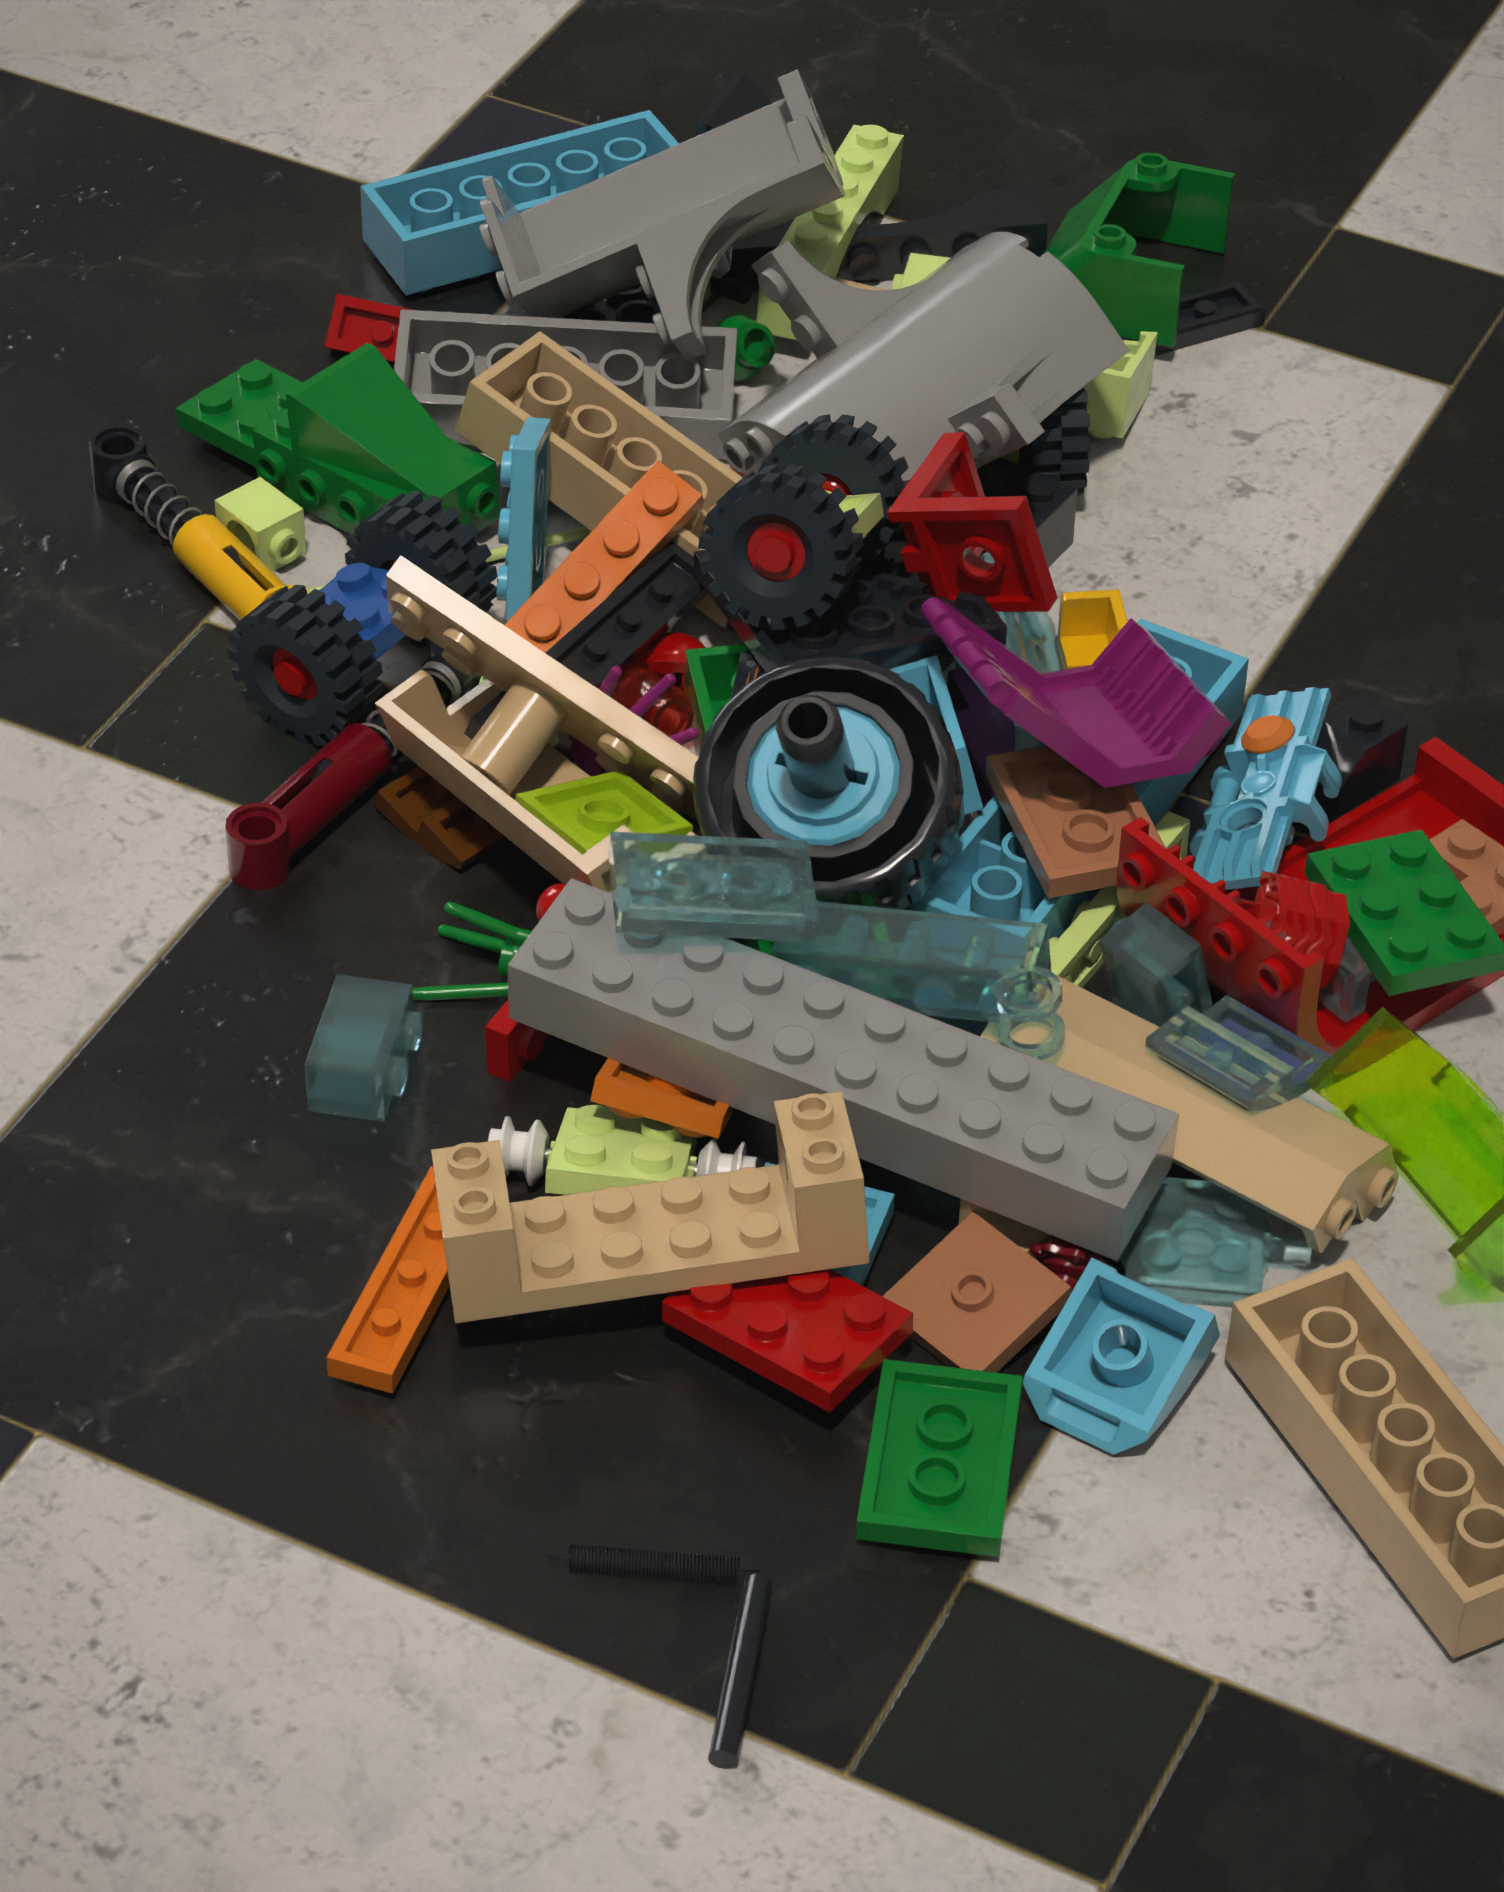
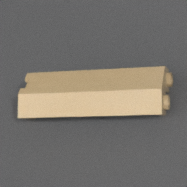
[375,670,723,920]
[980,972,1399,1253]

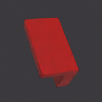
[324,294,413,364]

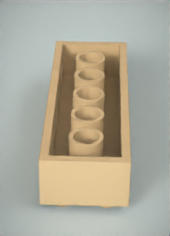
[455,331,743,629]
[1225,1258,1504,1659]

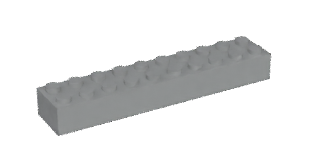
[508,878,1179,1261]

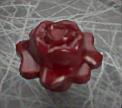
[1029,1235,1111,1291]

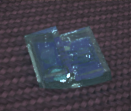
[1145,995,1332,1111]

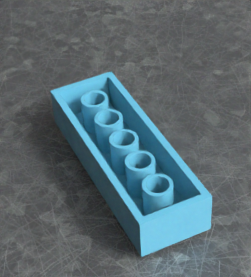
[360,110,679,295]

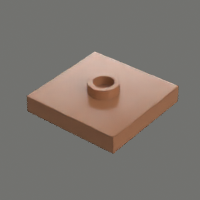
[882,1211,1072,1373]

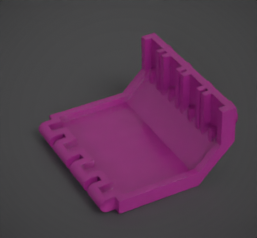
[921,598,1232,788]

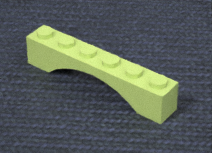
[756,124,904,340]

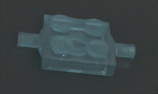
[1120,1177,1312,1308]

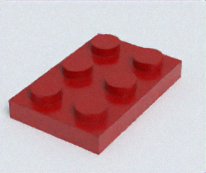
[662,1269,913,1413]

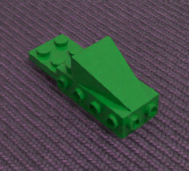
[176,343,500,534]

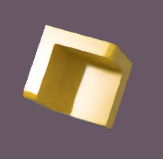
[1056,589,1128,670]

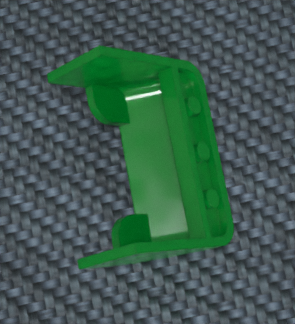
[1043,153,1235,347]

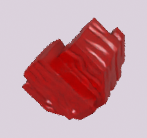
[1239,871,1350,988]

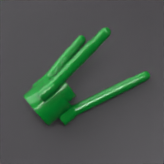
[398,902,532,1001]

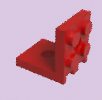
[887,432,1058,612]

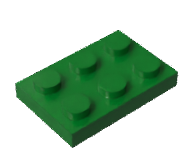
[1304,829,1504,996]
[856,1359,1023,1557]

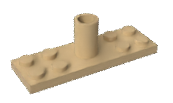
[386,556,699,818]

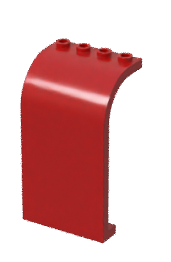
[1116,737,1504,1070]

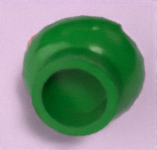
[715,314,775,382]

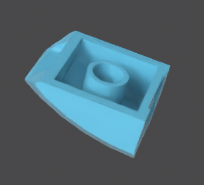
[1023,1258,1220,1455]

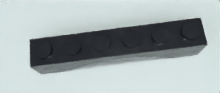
[725,187,1048,292]

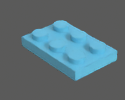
[496,417,551,621]

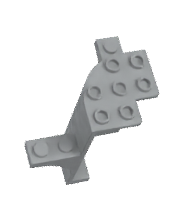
[479,69,846,361]
[717,232,1130,527]

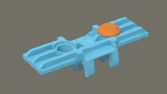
[1190,687,1342,890]

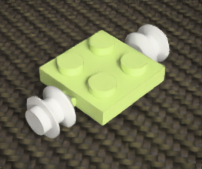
[488,1105,758,1195]

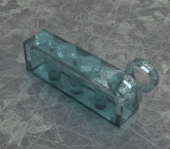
[771,899,1065,1060]

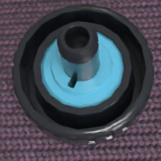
[693,656,964,933]

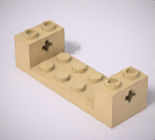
[431,1091,870,1323]

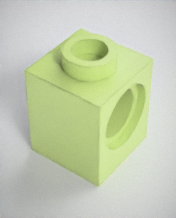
[214,477,306,572]

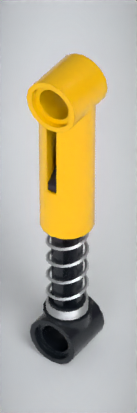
[89,424,310,620]

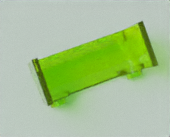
[1306,1007,1504,1293]

